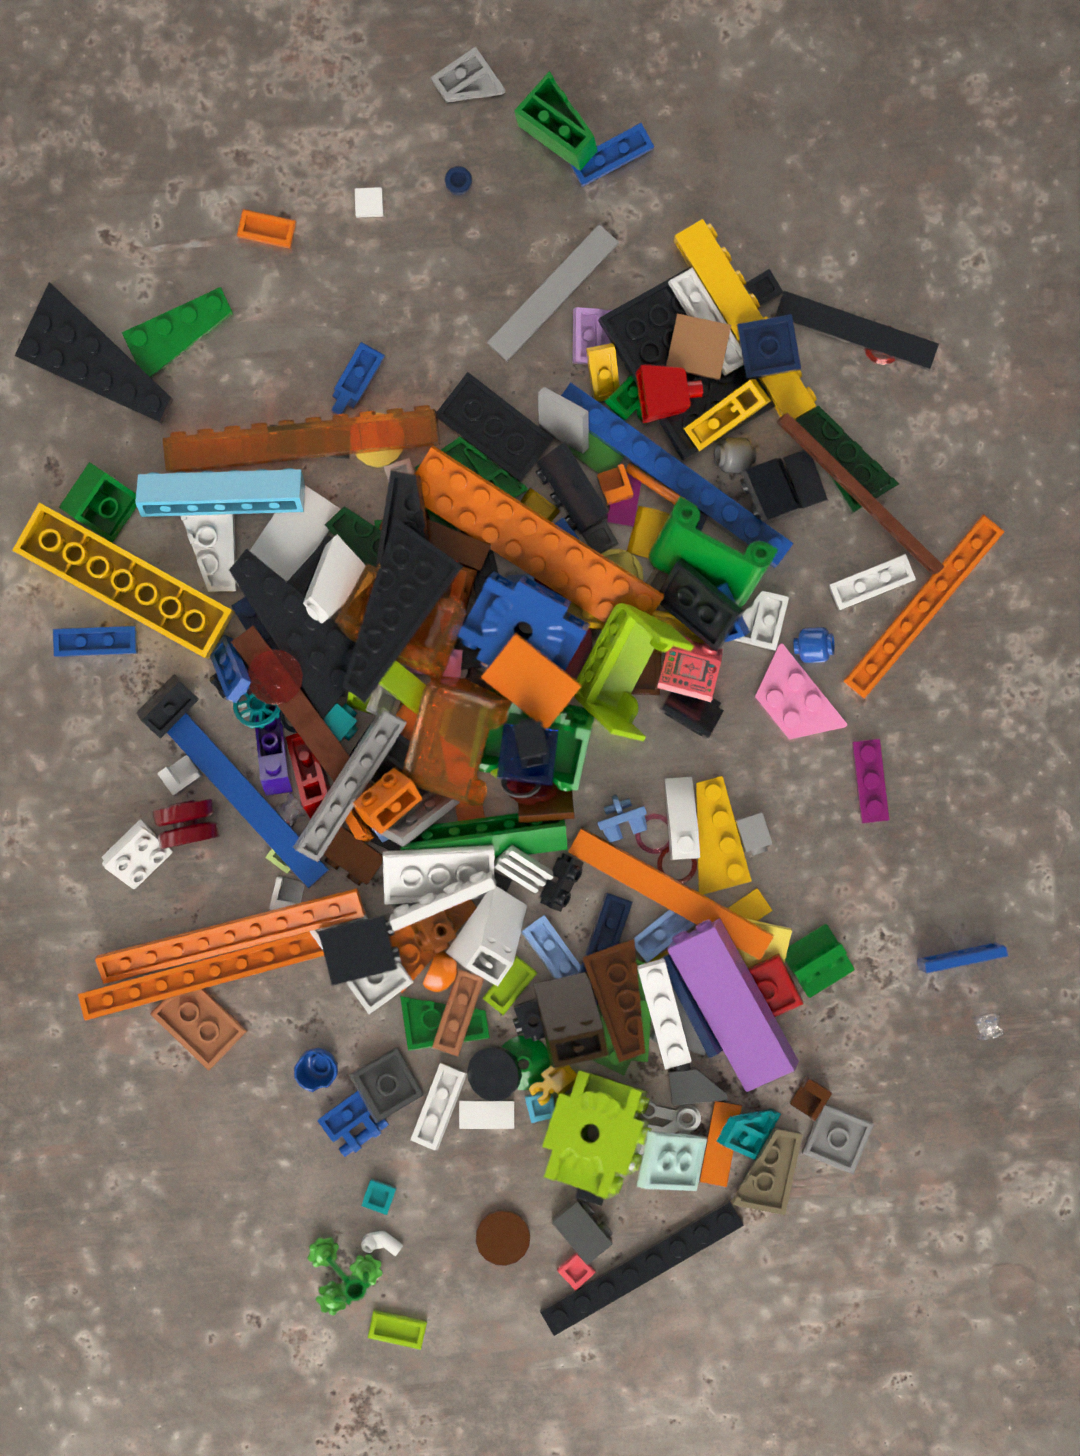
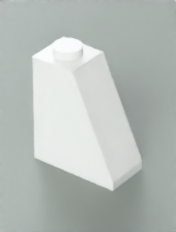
[303,535,375,624]

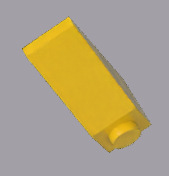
[684,379,771,451]

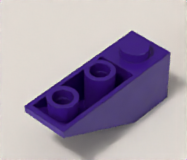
[255,706,293,796]

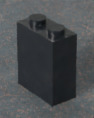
[319,915,401,986]

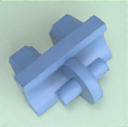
[597,794,647,843]

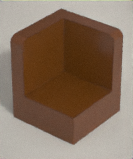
[790,1076,832,1121]

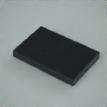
[659,558,744,651]

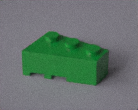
[514,71,598,171]

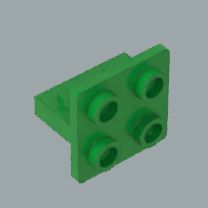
[785,924,855,998]

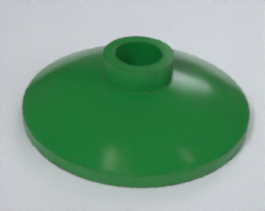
[502,1035,551,1090]

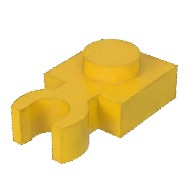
[529,1065,577,1106]

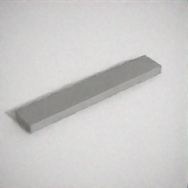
[487,224,619,362]
[293,707,407,862]

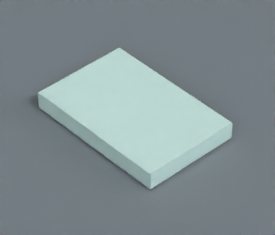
[637,1131,707,1191]

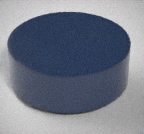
[445,166,472,195]

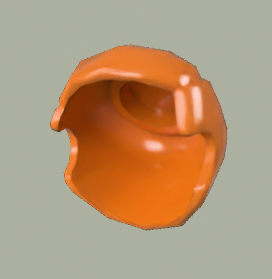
[423,951,457,992]

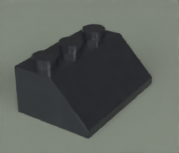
[535,442,609,535]

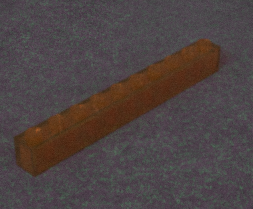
[162,405,440,473]

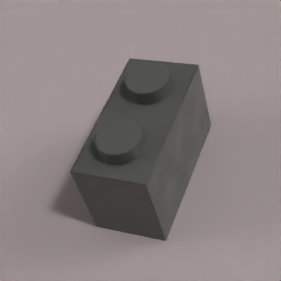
[552,1198,613,1265]

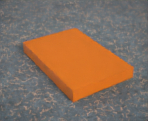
[481,633,582,729]

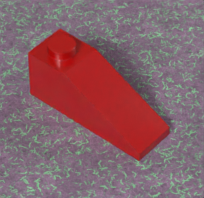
[285,733,331,819]

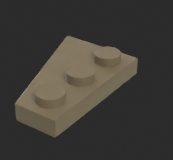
[731,1127,803,1215]

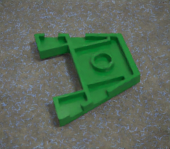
[415,437,528,531]

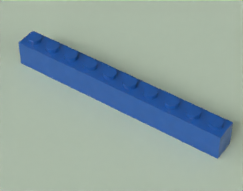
[561,382,794,568]

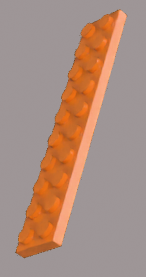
[415,446,665,624]

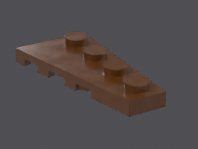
[582,939,645,1062]

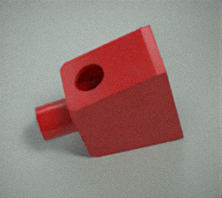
[636,365,703,423]

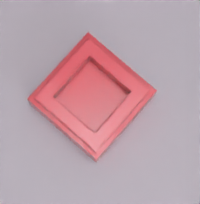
[557,1252,596,1291]

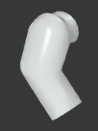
[361,1231,403,1256]

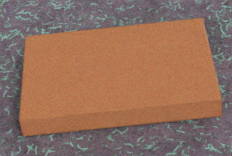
[150,989,248,1071]

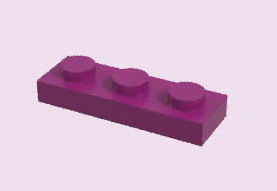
[852,739,889,824]

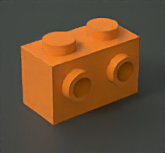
[352,768,422,834]

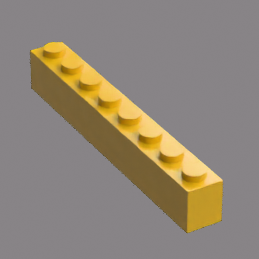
[673,219,817,420]

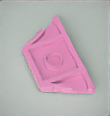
[755,643,848,739]

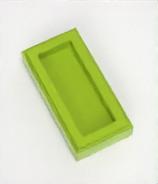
[482,955,538,1016]
[367,1309,427,1350]

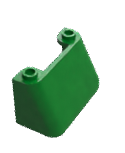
[649,497,778,607]
[470,688,595,791]

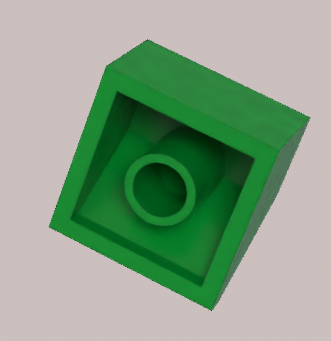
[59,462,137,543]

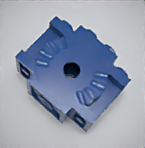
[457,571,590,671]

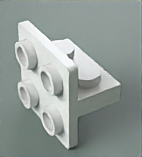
[102,819,172,889]

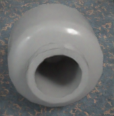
[714,437,757,473]

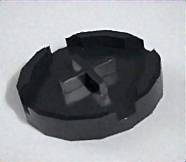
[467,1046,522,1101]

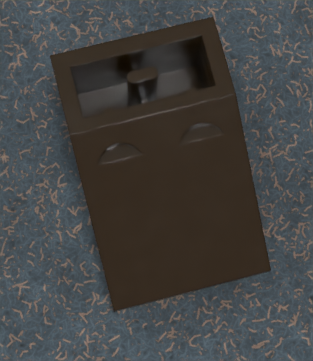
[533,972,609,1068]

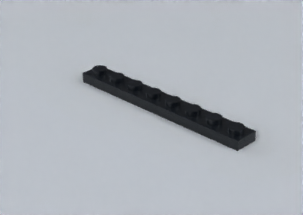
[540,1200,744,1336]

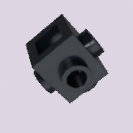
[513,998,545,1041]

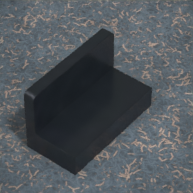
[137,674,199,739]

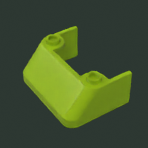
[574,603,694,741]

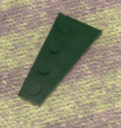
[796,405,900,513]
[325,506,381,579]

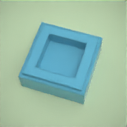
[525,1091,555,1123]

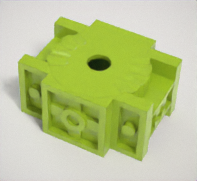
[542,1070,652,1199]

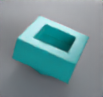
[361,1178,397,1215]

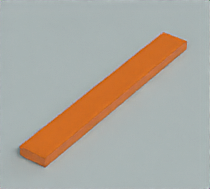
[843,514,1005,699]
[568,827,774,960]

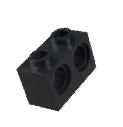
[514,718,549,769]

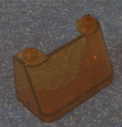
[336,564,466,680]
[402,678,511,806]

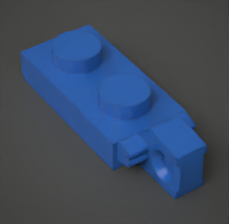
[331,342,385,418]

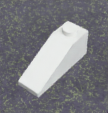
[664,777,700,860]

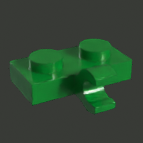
[604,375,647,424]

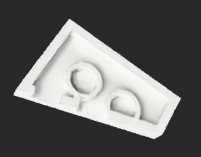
[180,514,237,593]

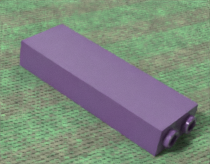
[667,919,799,1092]

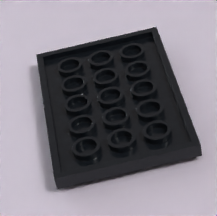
[598,267,775,461]

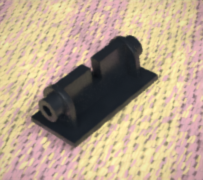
[540,853,584,912]

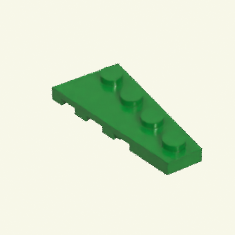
[122,287,233,378]

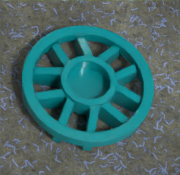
[233,679,281,729]

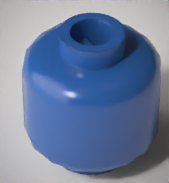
[794,627,835,663]

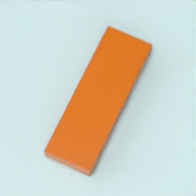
[699,1101,742,1187]

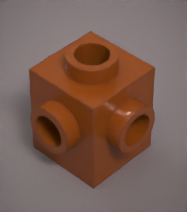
[410,910,457,953]

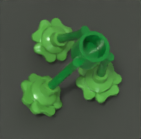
[307,1237,383,1315]

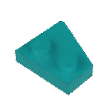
[717,1108,781,1160]

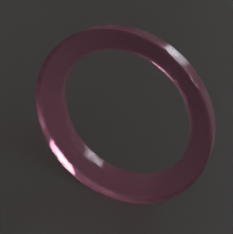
[635,814,669,854]

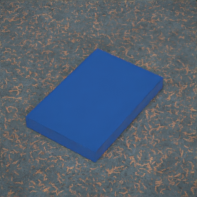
[917,942,1008,973]

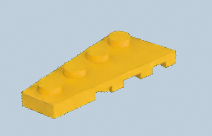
[696,776,752,895]

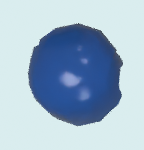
[294,1048,338,1092]

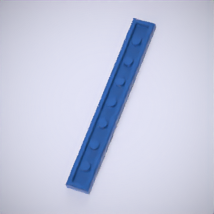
[167,712,329,888]

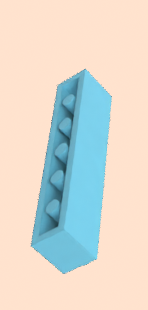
[135,468,305,517]

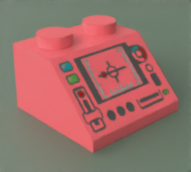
[657,636,723,702]

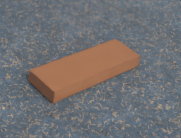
[432,969,484,1057]

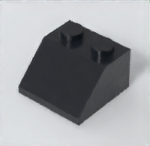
[659,691,724,739]

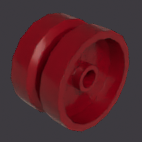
[152,799,220,849]

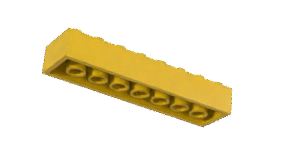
[12,502,235,659]

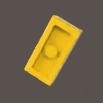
[586,343,620,402]

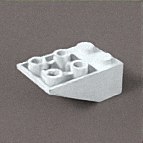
[446,886,527,986]

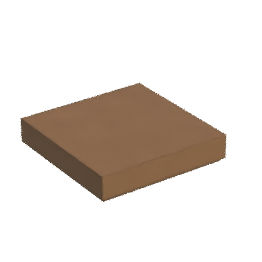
[666,314,731,380]

